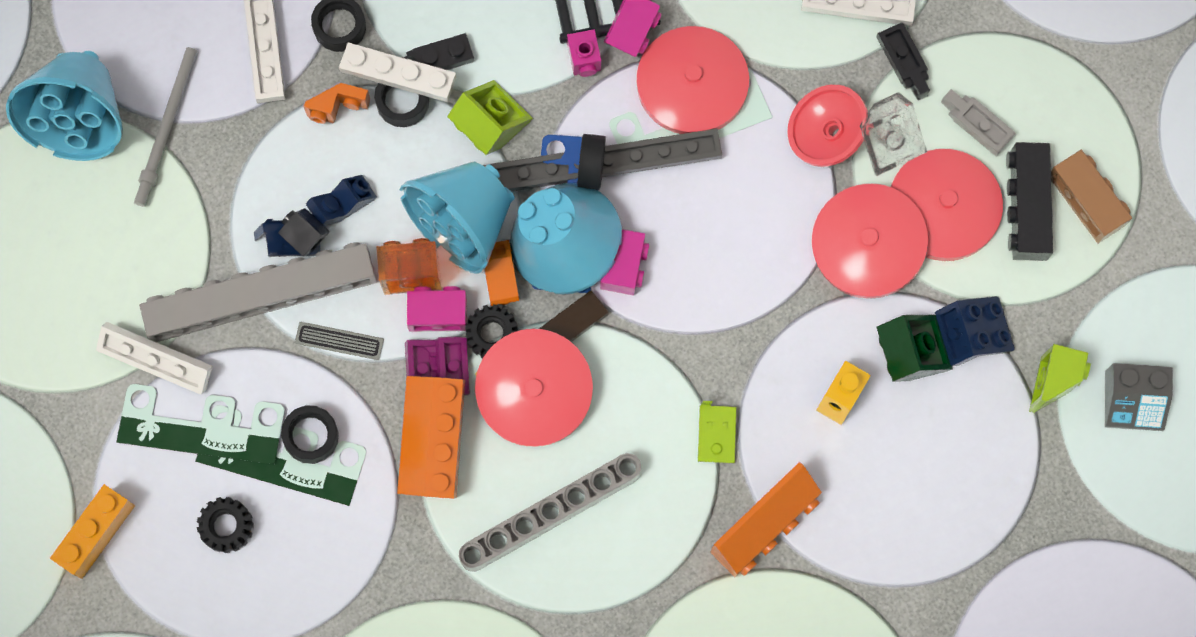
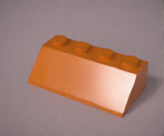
[397,376,466,499]
[710,462,822,578]

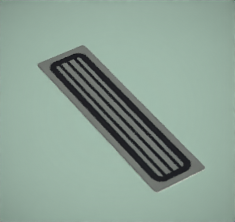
[294,322,384,360]

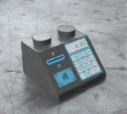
[1105,363,1173,431]

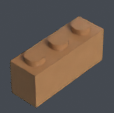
[1051,149,1132,244]

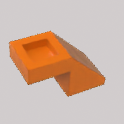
[304,83,371,124]
[485,240,519,306]

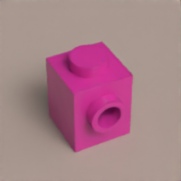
[567,29,601,77]

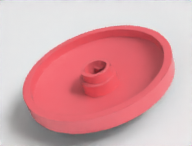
[637,26,749,134]
[891,149,1003,261]
[812,184,928,299]
[475,329,593,447]

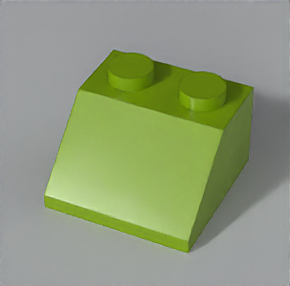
[447,80,533,155]
[1029,344,1091,413]

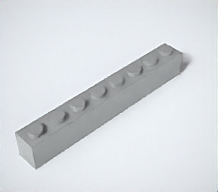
[139,242,377,342]

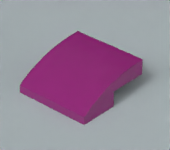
[405,337,470,396]

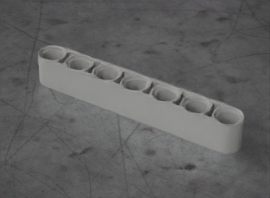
[459,453,641,572]

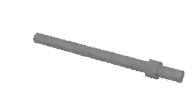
[134,47,197,207]

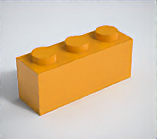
[50,484,135,579]

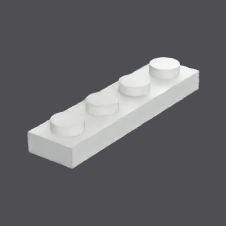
[244,0,285,103]
[801,0,916,26]
[339,43,456,102]
[96,322,212,395]

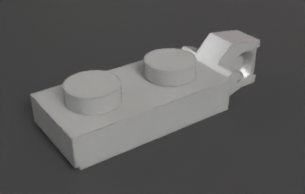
[941,89,1016,156]

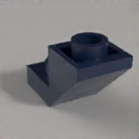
[306,175,377,226]

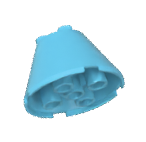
[6,51,123,161]
[399,161,515,274]
[510,183,622,294]

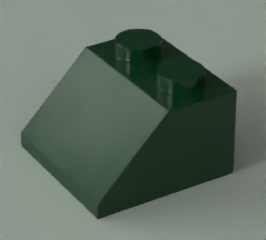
[876,315,953,382]

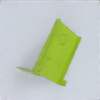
[698,401,736,463]

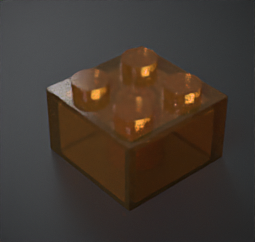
[376,238,442,295]

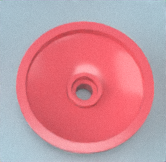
[787,85,869,167]

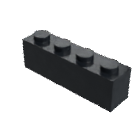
[1006,142,1053,261]

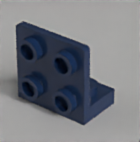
[935,296,1015,366]

